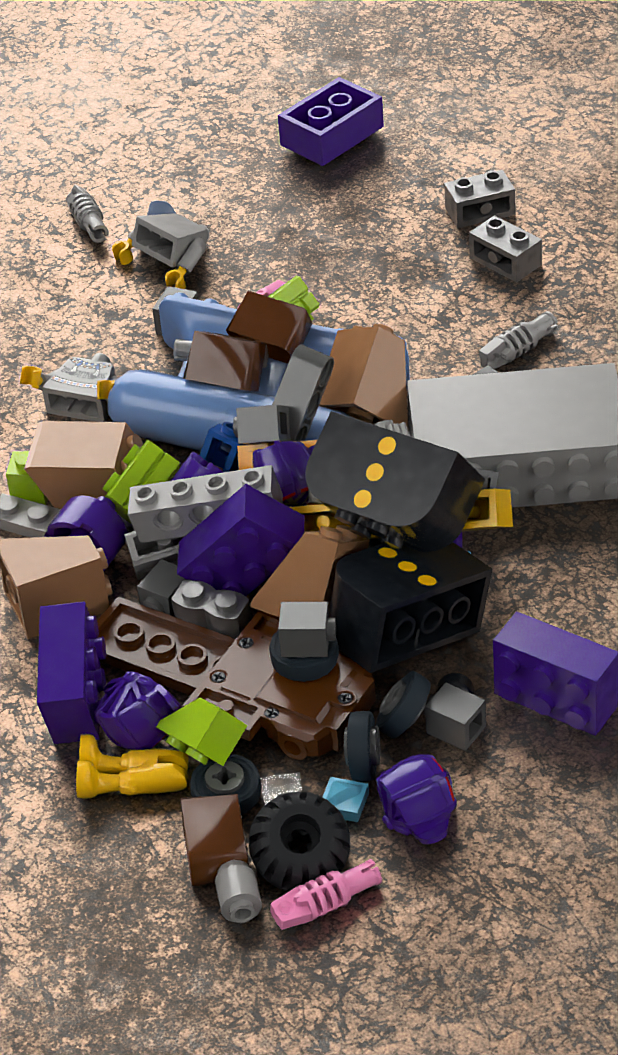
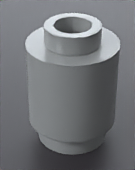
[215,860,262,923]

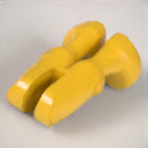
[76,734,189,799]

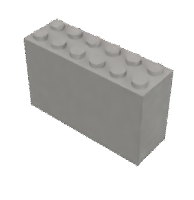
[407,363,618,508]

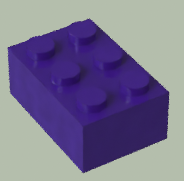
[278,77,384,166]
[177,484,305,597]
[37,601,106,744]
[493,611,618,736]

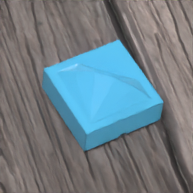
[322,777,369,822]

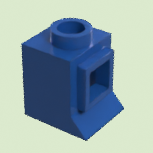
[199,422,246,472]

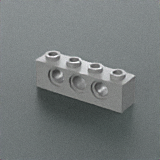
[128,465,283,543]

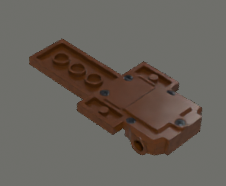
[97,596,376,760]

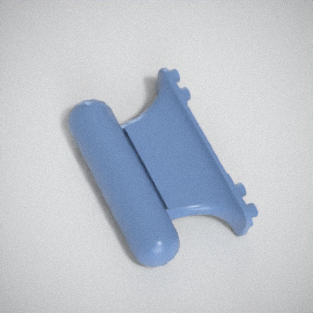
[107,292,410,453]

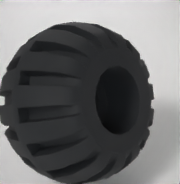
[249,791,350,891]

